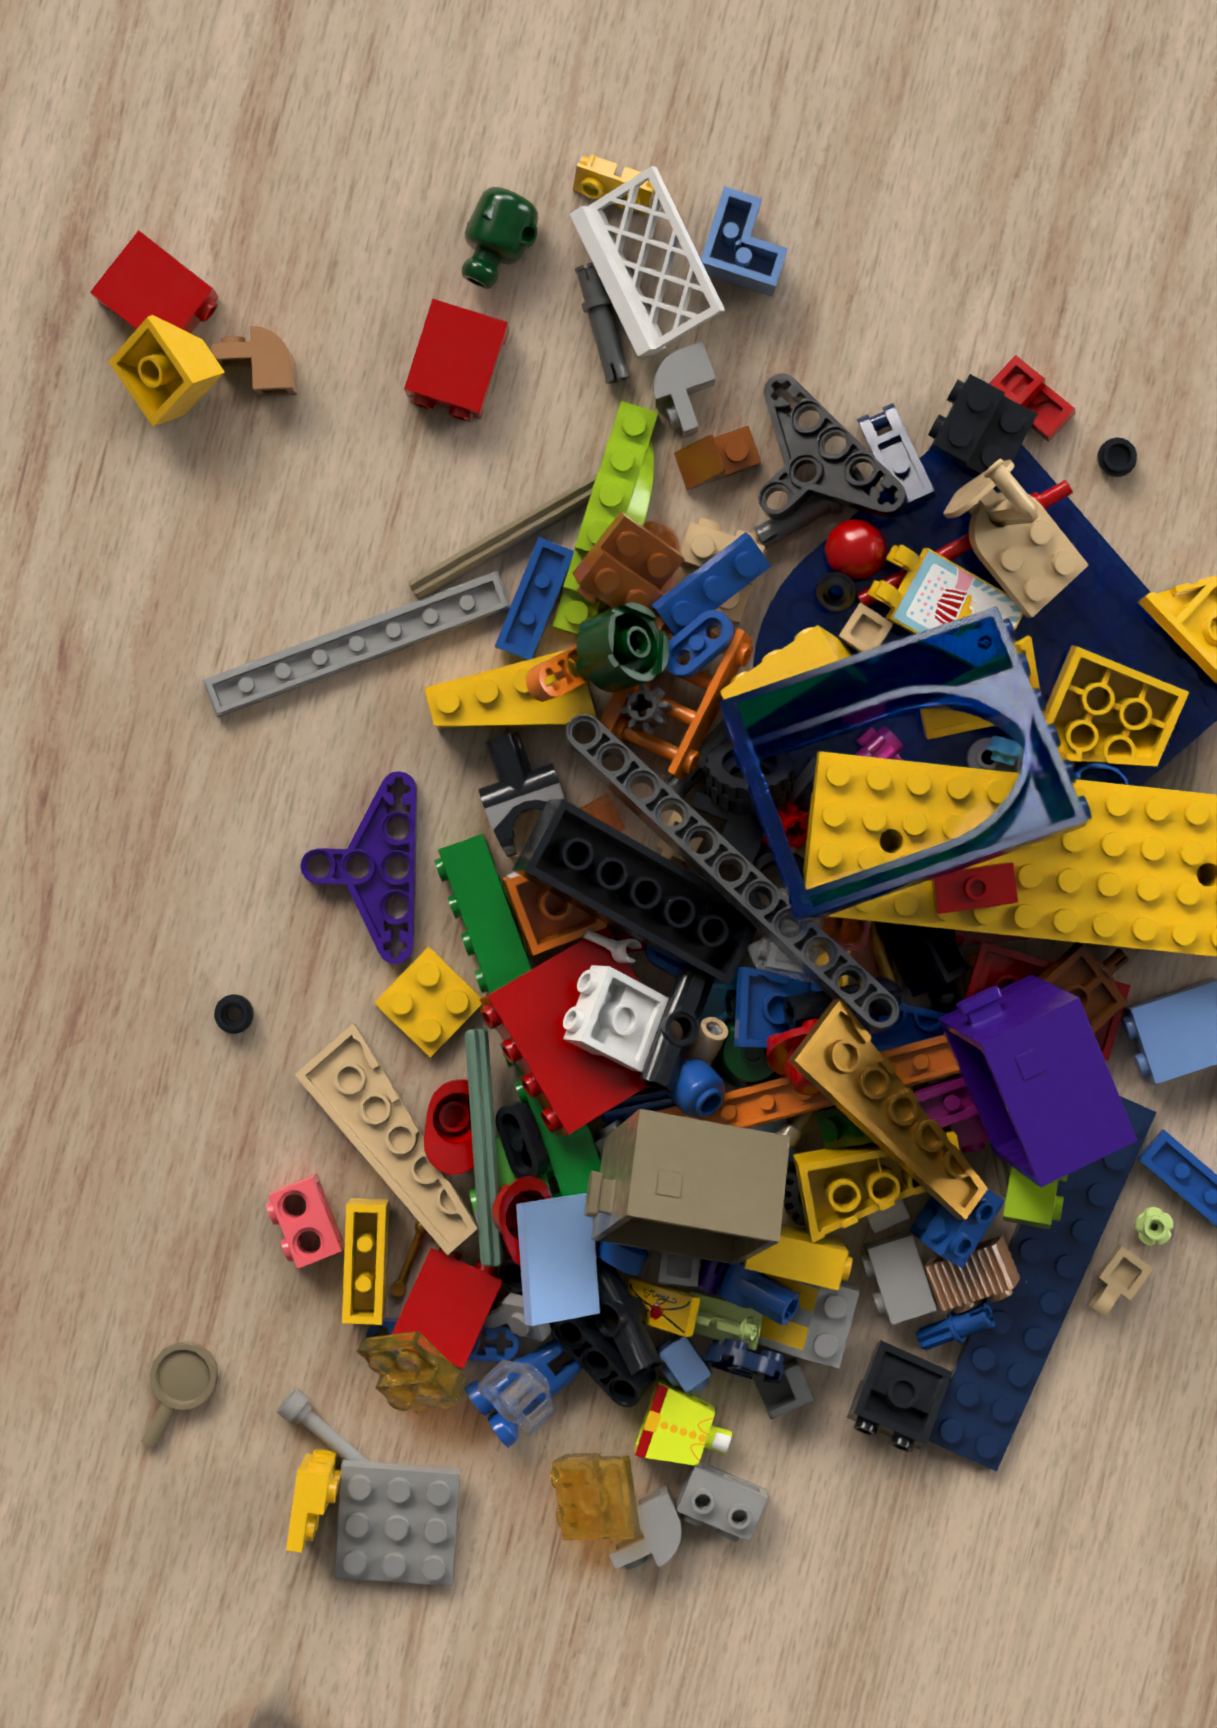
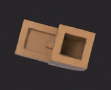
[211,326,297,396]

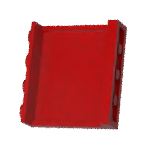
[479,925,686,1137]

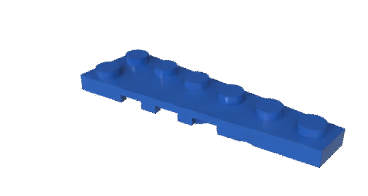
[734,967,947,1052]

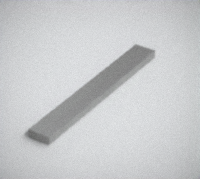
[203,571,511,717]

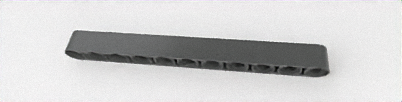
[565,714,899,1034]

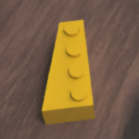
[424,650,597,729]
[793,1125,960,1243]

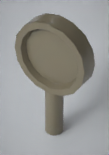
[141,1341,218,1448]

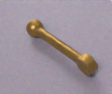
[390,1221,428,1297]

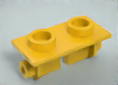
[572,154,655,215]

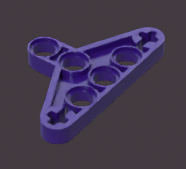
[300,771,417,964]

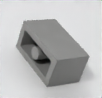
[860,1230,937,1325]

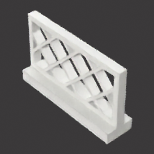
[569,166,725,356]

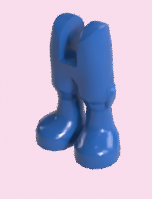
[464,1339,583,1448]

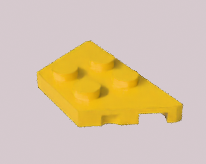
[1138,576,1217,684]

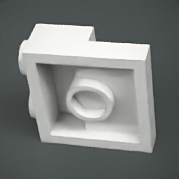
[563,965,669,1072]

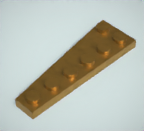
[788,999,988,1220]

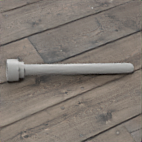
[277,1388,371,1462]

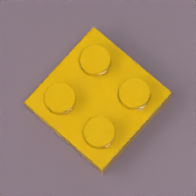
[374,946,483,1058]

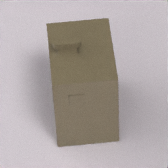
[584,1109,791,1265]

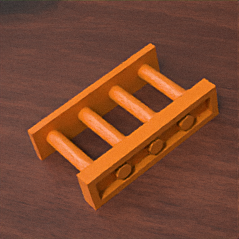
[592,594,753,781]

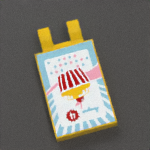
[867,545,1023,667]

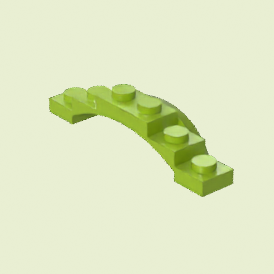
[552,401,659,635]

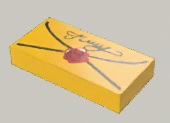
[627,1278,700,1337]

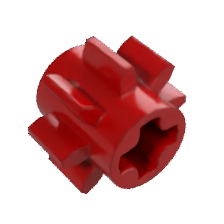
[760,802,809,854]

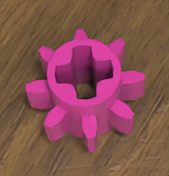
[855,726,905,760]

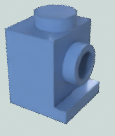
[656,1334,712,1396]

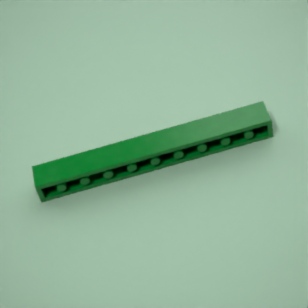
[434,833,601,1198]

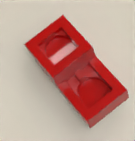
[989,355,1075,442]

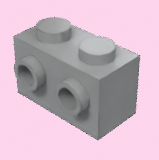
[675,1461,768,1542]

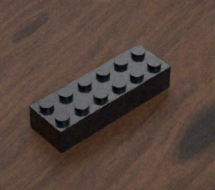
[512,799,757,985]

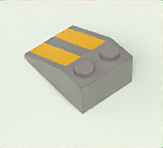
[758,1273,860,1368]

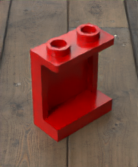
[90,230,219,335]
[404,298,509,422]
[390,1247,503,1371]

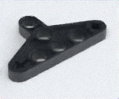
[758,373,908,520]

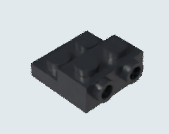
[928,374,1038,476]
[846,1340,953,1452]

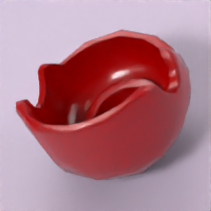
[824,519,889,579]

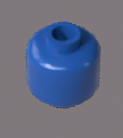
[667,1058,725,1117]

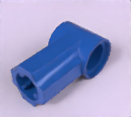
[718,1262,800,1325]

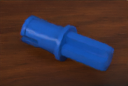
[916,1303,995,1350]

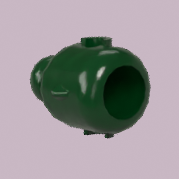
[461,187,538,289]

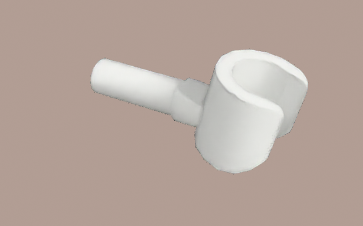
[583,929,642,963]

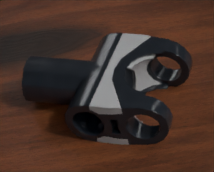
[478,731,565,857]

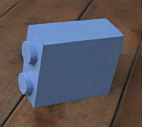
[1121,978,1217,1084]

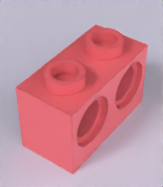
[266,1173,345,1269]

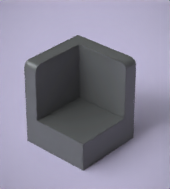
[754,1357,814,1419]

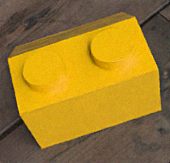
[108,315,225,427]

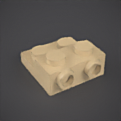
[668,518,765,624]

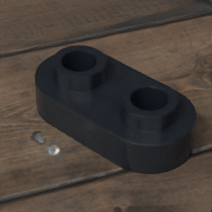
[495,1101,548,1178]

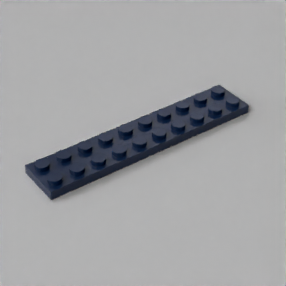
[928,1096,1157,1471]

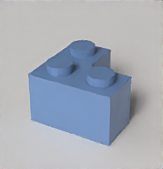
[701,186,788,297]

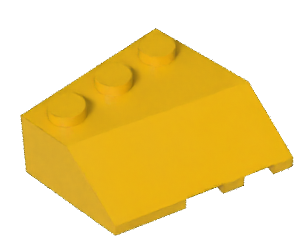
[1029,645,1189,767]

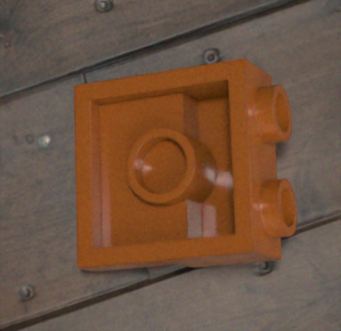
[573,511,685,611]

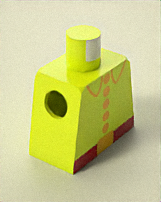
[634,1377,732,1465]

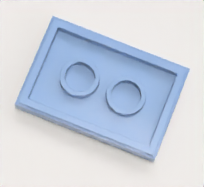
[516,1193,600,1326]

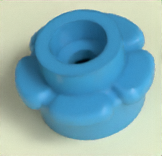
[986,735,1025,765]

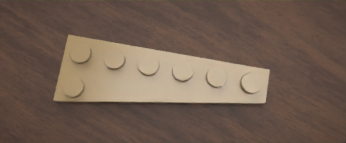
[295,1024,478,1255]

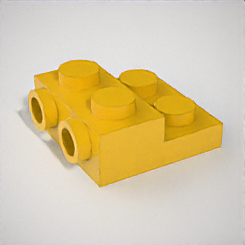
[286,1449,341,1553]

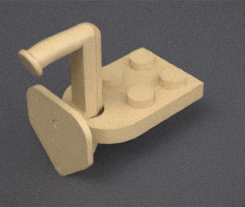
[943,459,1089,618]

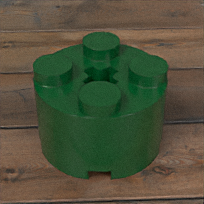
[576,603,669,693]

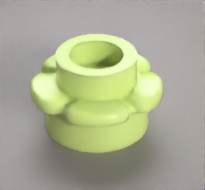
[1134,1207,1174,1246]

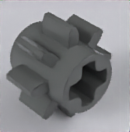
[620,683,673,735]

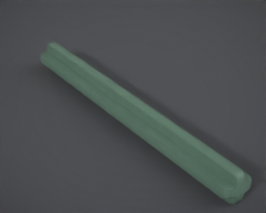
[465,1029,504,1267]

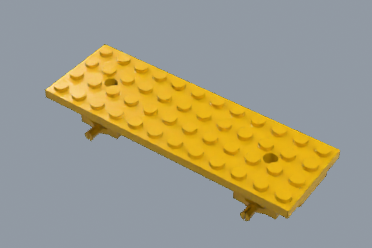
[801,752,1217,957]

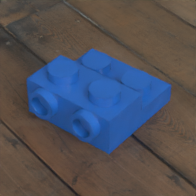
[909,1189,1005,1268]

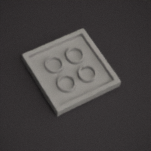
[335,1460,461,1586]

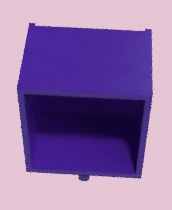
[938,974,1138,1188]

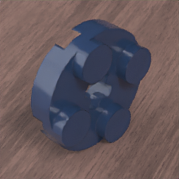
[704,1338,785,1383]

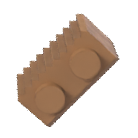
[923,1235,1020,1313]

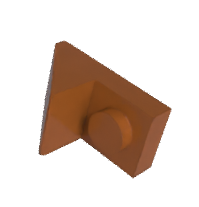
[674,426,761,490]

